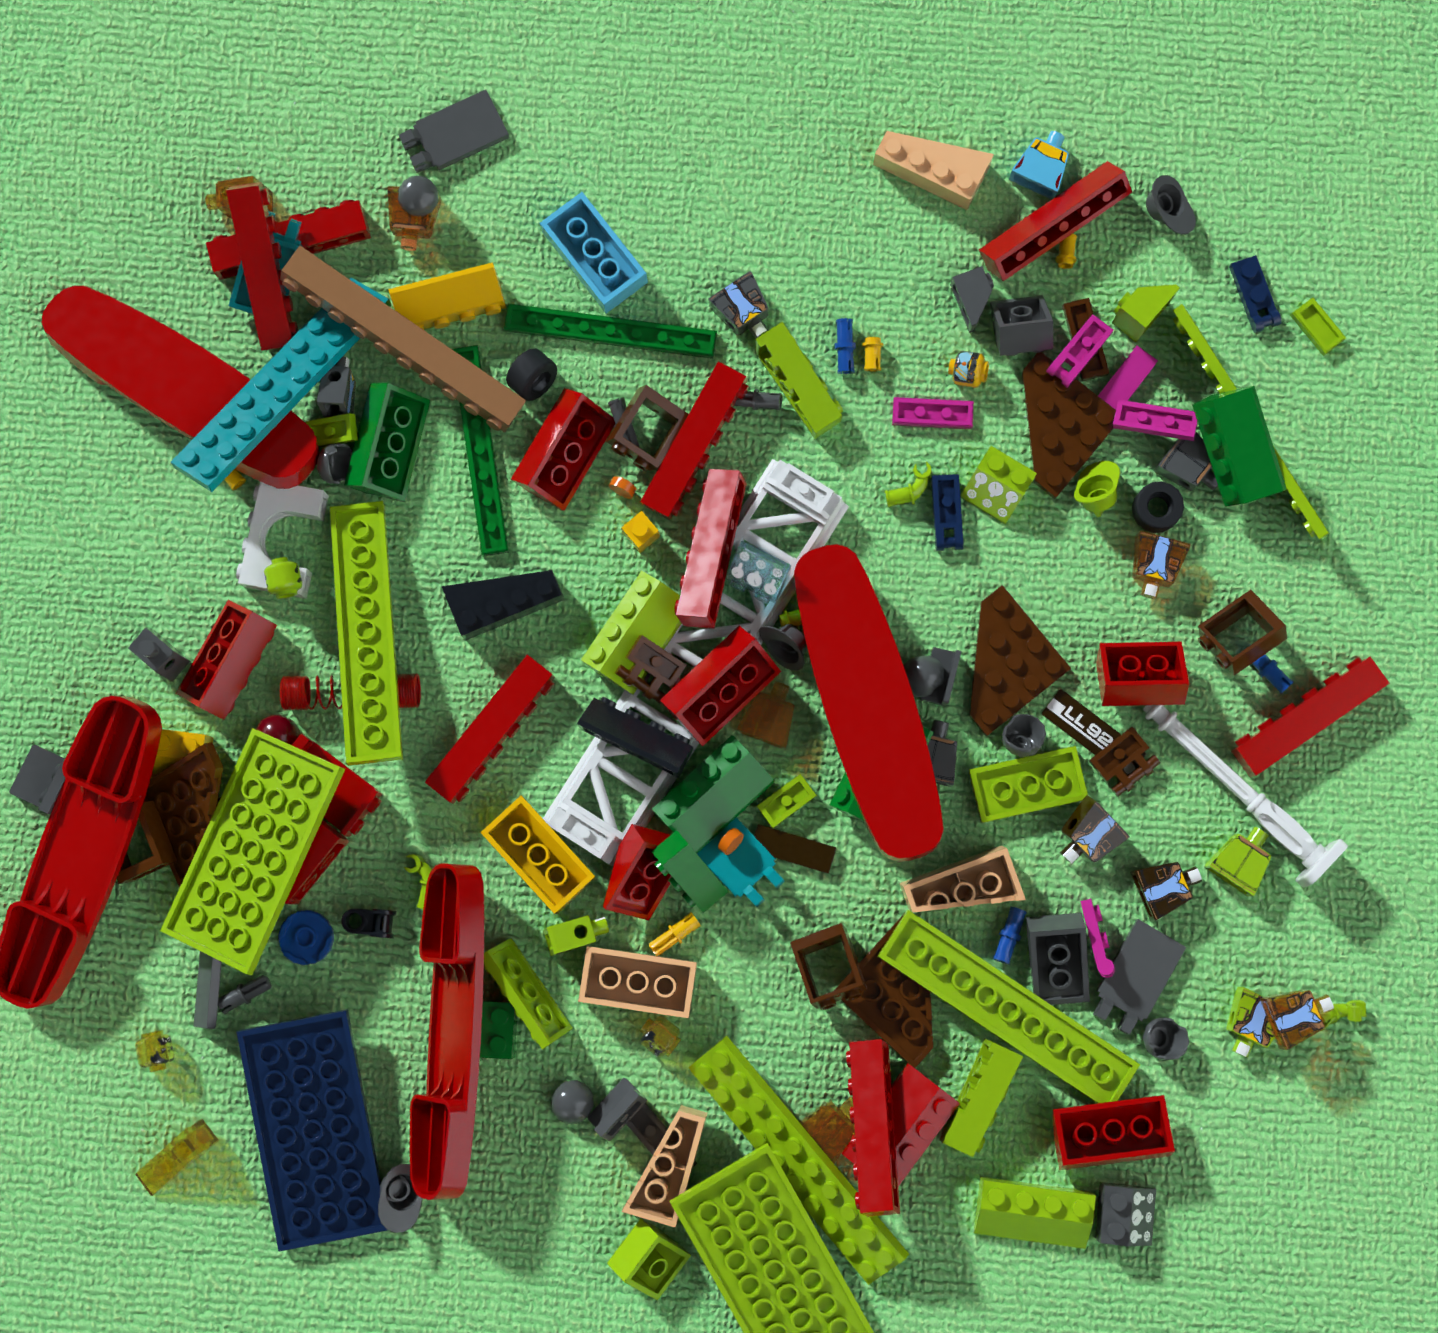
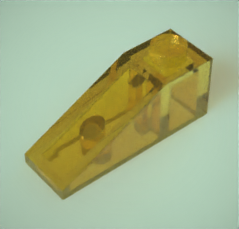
[135,1119,219,1196]

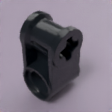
[341,909,397,938]

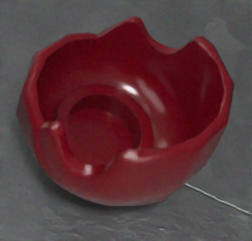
[256,715,300,745]

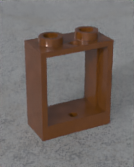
[606,385,688,471]
[1198,590,1287,676]
[117,801,177,884]
[790,923,868,1010]

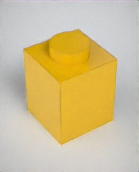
[621,511,660,553]

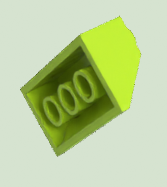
[581,571,682,695]
[974,1176,1096,1249]

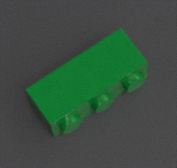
[651,830,728,913]

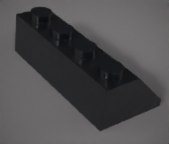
[577,697,693,778]

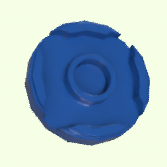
[278,910,334,965]

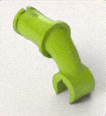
[885,462,932,507]
[404,854,432,909]
[1316,1000,1366,1031]

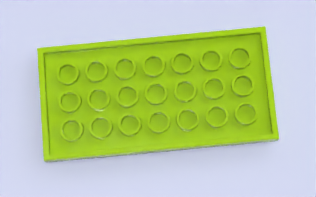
[160,728,345,975]
[670,1143,874,1333]

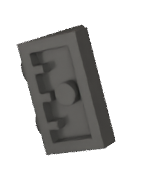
[9,745,66,814]

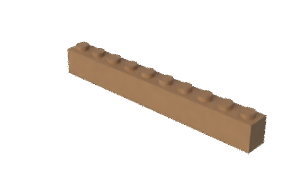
[280,246,526,432]

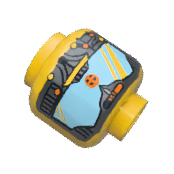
[948,351,989,388]

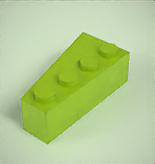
[756,321,843,439]
[939,1039,1023,1157]

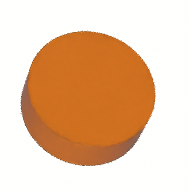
[609,476,637,499]
[718,828,744,855]

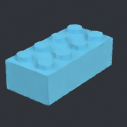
[540,192,648,314]

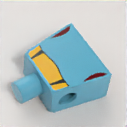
[1009,131,1069,200]

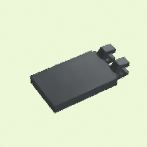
[399,89,509,173]
[1093,919,1186,1035]

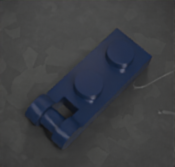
[1229,255,1282,333]
[931,474,963,551]

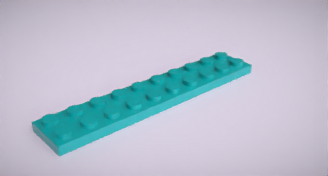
[171,278,392,492]

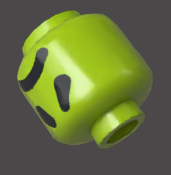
[264,557,302,599]

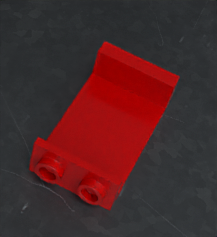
[292,734,382,837]

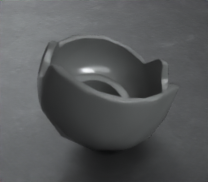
[398,176,439,217]
[317,443,353,484]
[904,655,944,697]
[1002,714,1046,757]
[1143,1018,1189,1060]
[551,1080,594,1124]

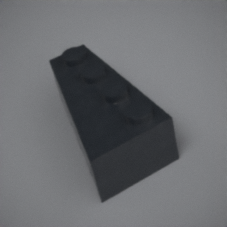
[441,570,565,640]

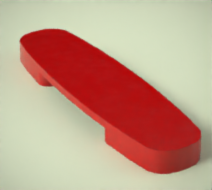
[41,286,319,489]
[794,544,944,862]
[0,696,162,1009]
[409,863,484,1200]

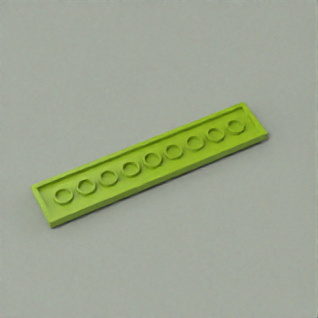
[1172,304,1330,539]
[330,501,403,766]
[877,910,1140,1104]
[688,1036,909,1285]

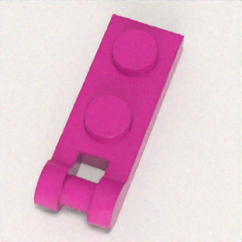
[1046,314,1114,388]
[1080,899,1115,978]

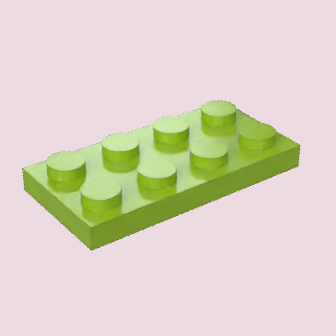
[968,746,1088,823]
[484,938,573,1049]

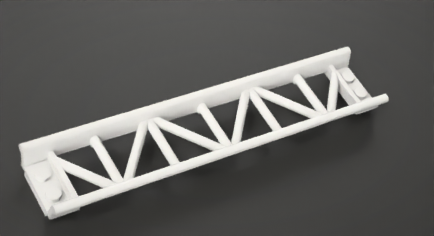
[543,459,849,866]

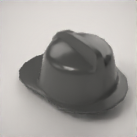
[1146,175,1196,235]
[759,624,807,671]
[378,1164,422,1233]

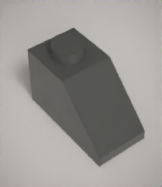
[950,266,994,333]

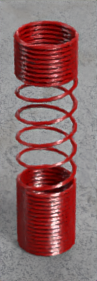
[280,673,421,711]

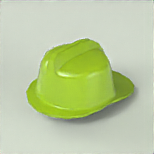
[1074,461,1120,517]

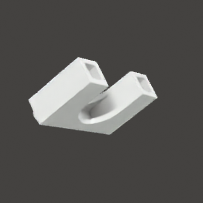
[236,482,329,599]

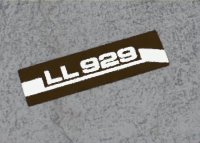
[1042,689,1146,775]

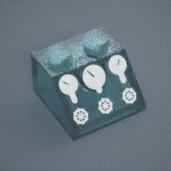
[727,541,791,604]

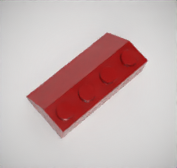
[511,388,615,511]
[175,600,277,720]
[660,626,782,747]
[841,1063,960,1187]
[1053,1095,1175,1170]

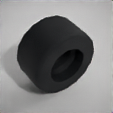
[506,348,558,401]
[1132,481,1184,533]

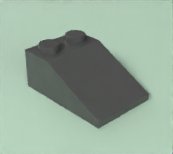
[1026,913,1090,1005]

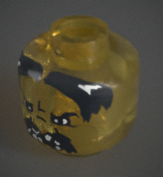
[640,1016,682,1058]
[135,1030,174,1072]

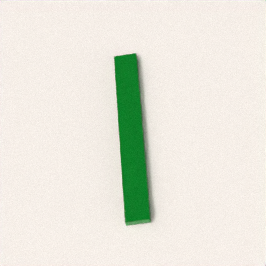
[504,303,717,359]
[452,345,509,557]

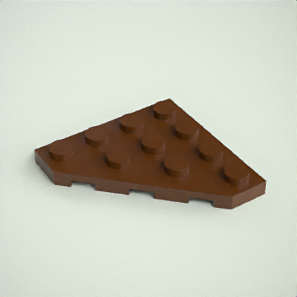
[1022,352,1116,499]
[969,585,1071,737]
[144,742,223,887]
[834,913,933,1068]

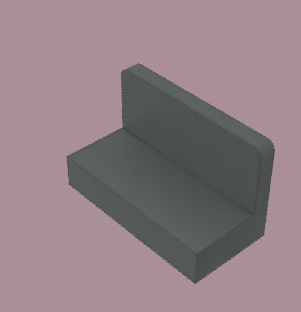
[920,647,961,707]
[587,1078,648,1141]

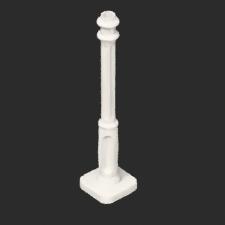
[1143,705,1348,888]

